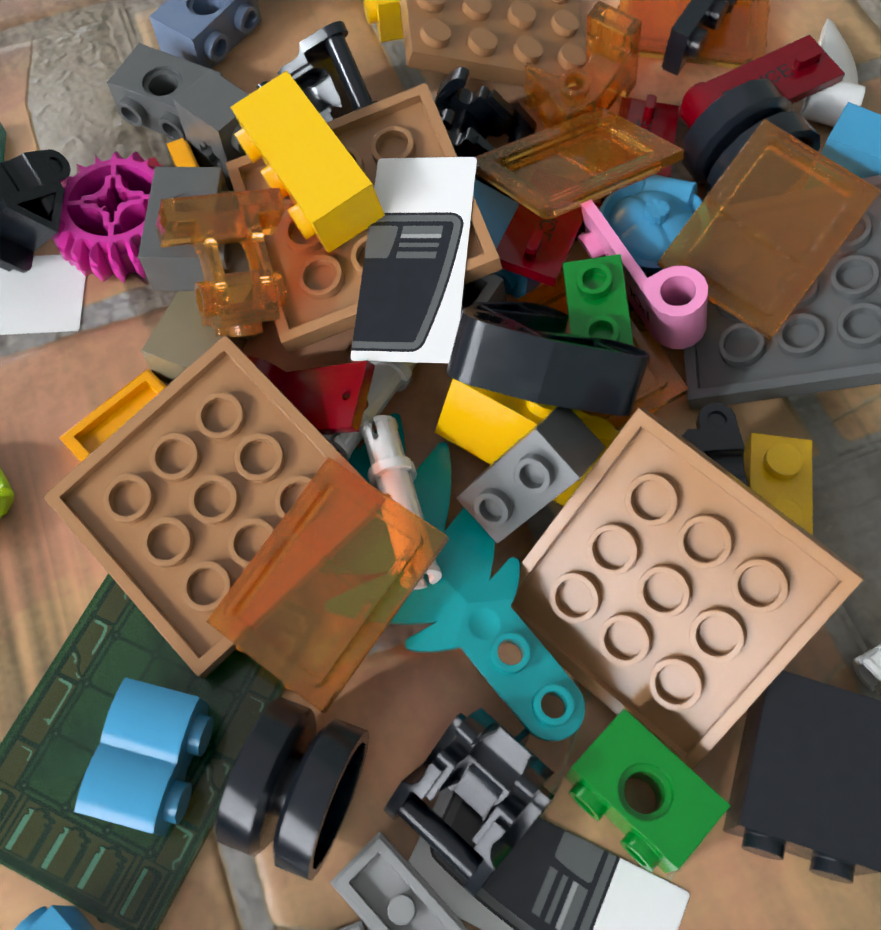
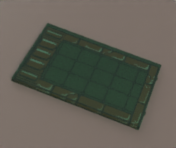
[0,573,323,930]

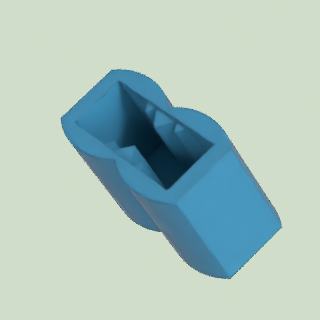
[74,677,214,836]

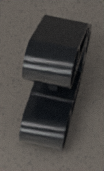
[446,302,650,416]

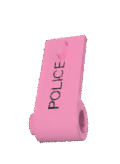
[577,198,708,349]

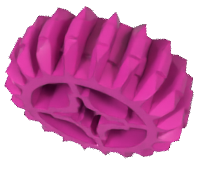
[52,151,162,283]

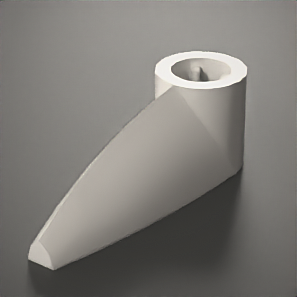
[800,18,866,127]

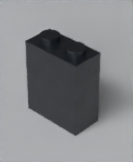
[723,670,881,884]

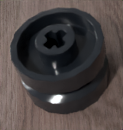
[679,79,820,208]
[215,697,370,881]

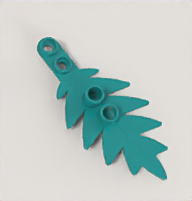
[319,413,585,742]

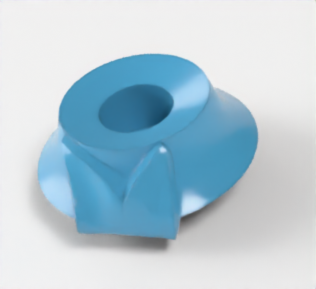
[599,173,713,273]

